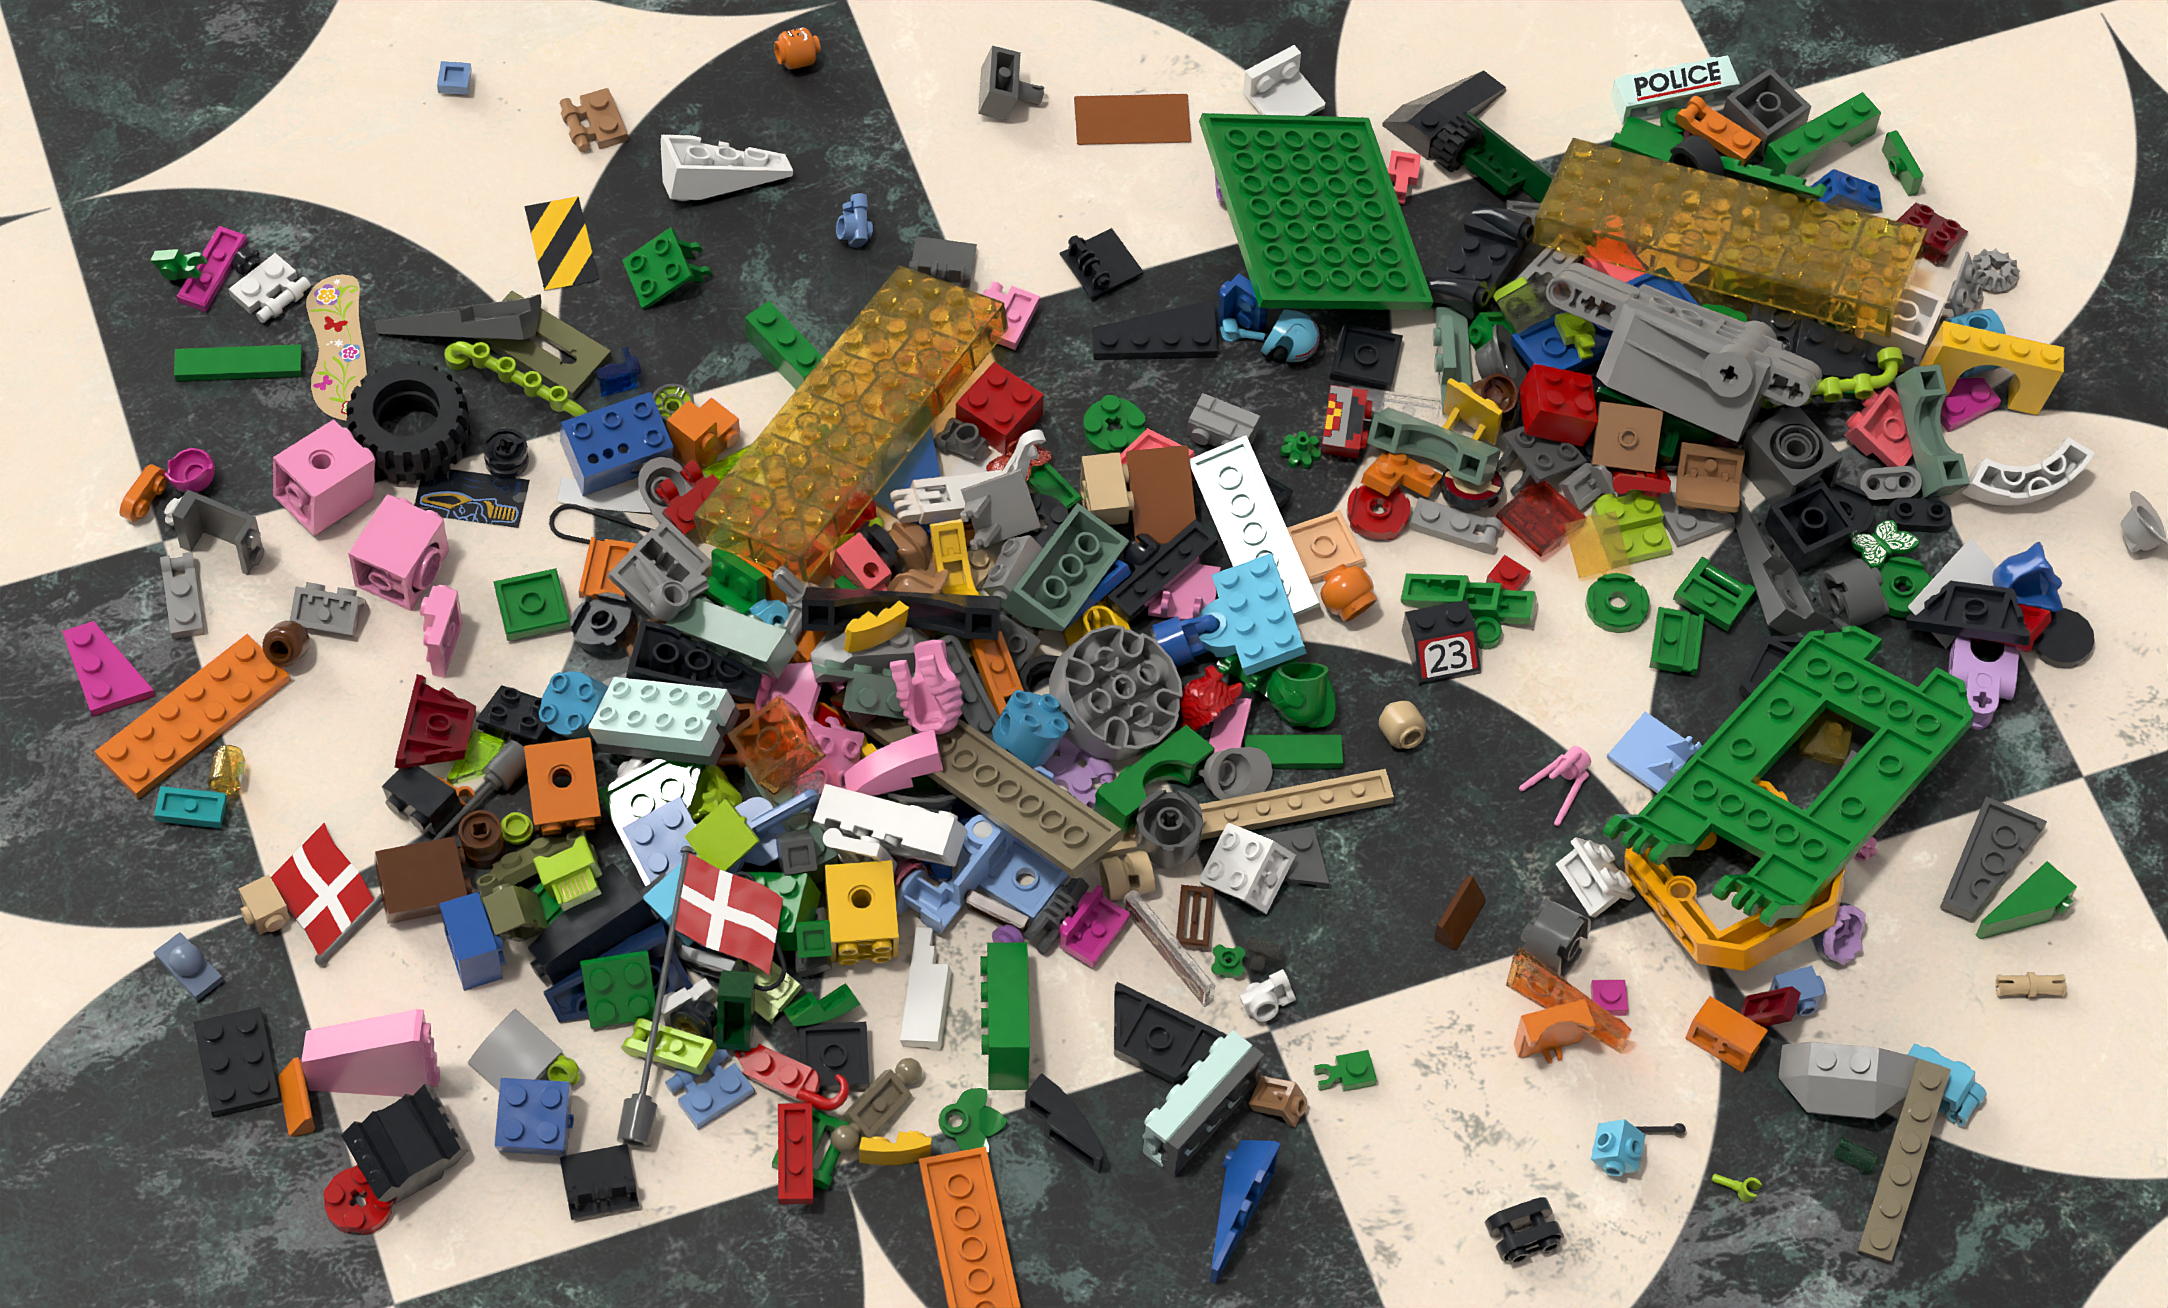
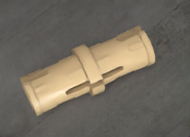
[1995,972,2066,999]

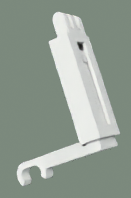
[890,430,1046,524]

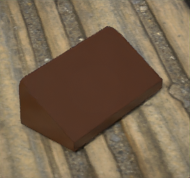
[1434,875,1486,950]

